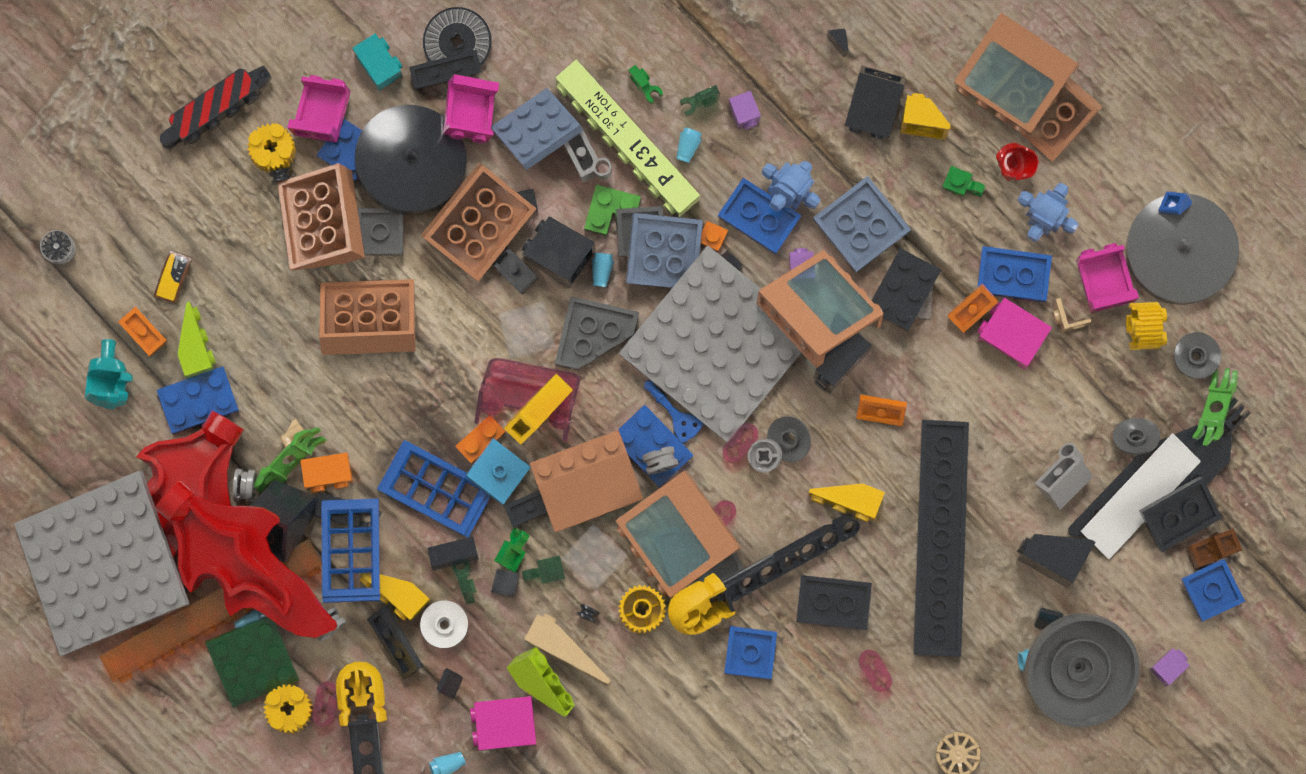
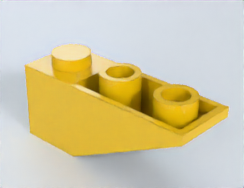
[504,374,573,445]
[808,484,885,523]
[359,573,430,621]

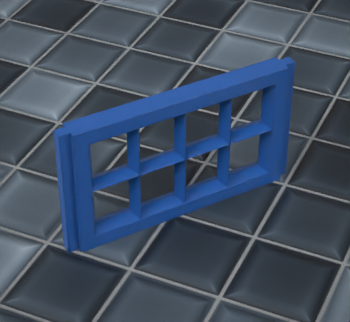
[377,440,491,538]
[321,499,380,603]

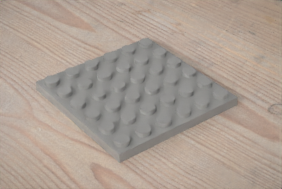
[619,245,801,443]
[14,471,190,656]

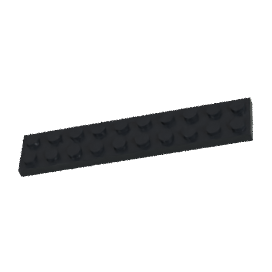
[913,420,969,657]

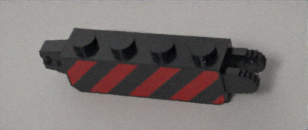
[159,65,272,149]

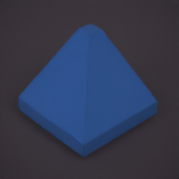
[1158,191,1192,215]

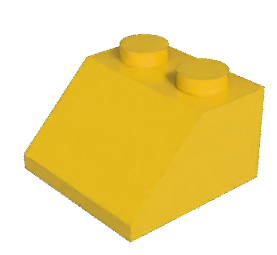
[900,93,950,140]

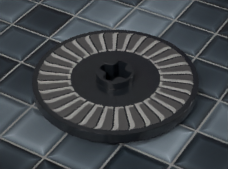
[423,7,492,66]

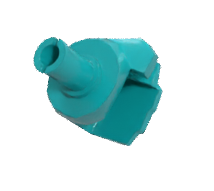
[85,339,133,410]

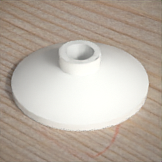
[420,601,468,648]

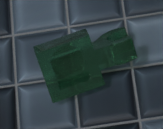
[680,85,720,117]
[522,555,565,585]
[452,562,477,605]

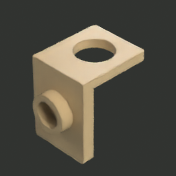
[1052,298,1091,333]

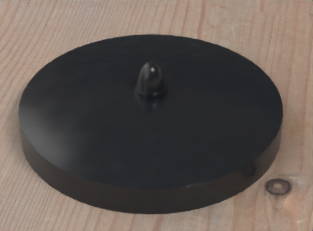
[354,105,467,215]

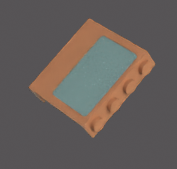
[954,13,1079,136]
[756,250,884,368]
[616,471,742,598]

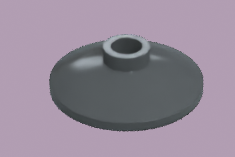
[1174,332,1221,379]
[767,416,811,462]
[1113,418,1160,455]

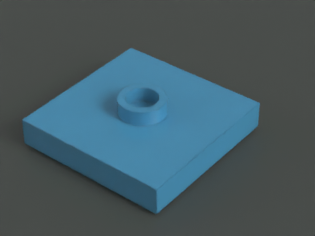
[465,438,530,505]

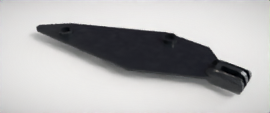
[1068,397,1251,536]

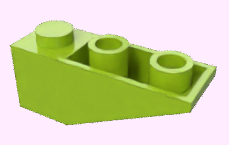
[177,301,216,379]
[506,646,575,717]

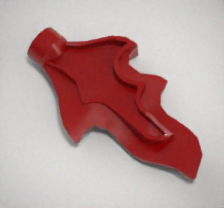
[135,410,244,559]
[155,480,337,638]

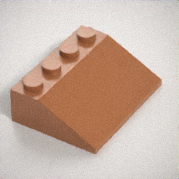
[986,59,1103,162]
[277,163,365,271]
[421,163,536,281]
[319,279,416,355]
[529,430,643,533]

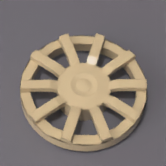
[936,732,981,774]

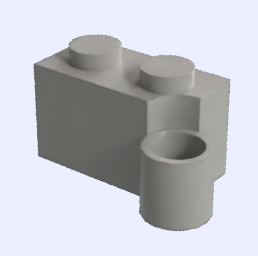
[563,131,612,183]
[1035,443,1093,510]

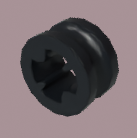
[270,168,291,186]
[576,604,600,623]

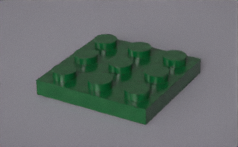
[205,616,299,707]

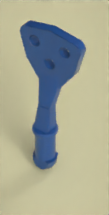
[644,380,703,443]

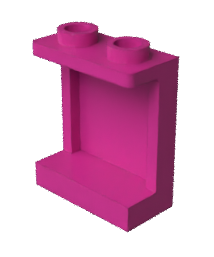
[443,74,499,143]
[287,75,351,143]
[1076,243,1139,313]
[977,298,1052,370]
[470,696,536,751]

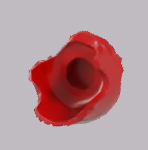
[996,143,1039,181]

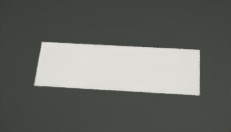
[1081,433,1201,559]

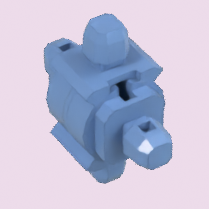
[761,161,821,211]
[1017,183,1079,242]

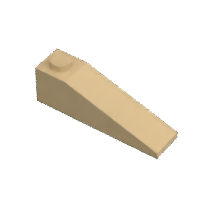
[524,613,610,686]

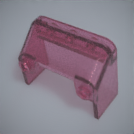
[474,358,581,442]

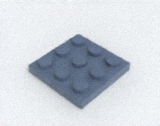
[491,88,583,170]
[813,176,911,273]
[625,213,703,288]

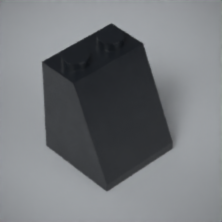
[844,65,906,140]
[521,216,595,289]
[813,313,872,393]
[250,480,316,563]
[1017,534,1096,588]

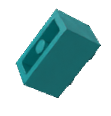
[352,33,403,91]

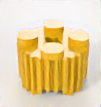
[247,123,296,173]
[1125,302,1167,350]
[618,585,666,634]
[263,684,314,734]

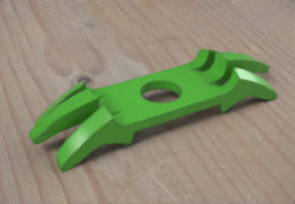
[1192,368,1238,446]
[254,427,327,493]

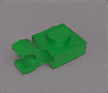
[628,64,663,104]
[942,166,985,197]
[494,528,530,572]

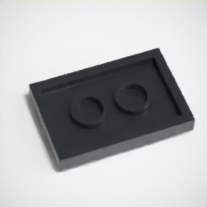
[871,248,941,332]
[1139,476,1222,552]
[796,575,872,631]

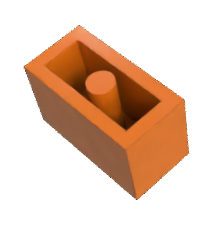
[301,453,353,493]

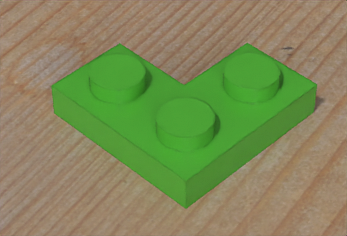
[584,185,641,236]

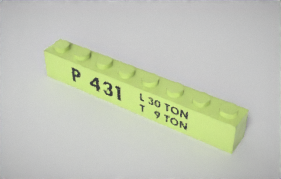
[555,60,700,218]

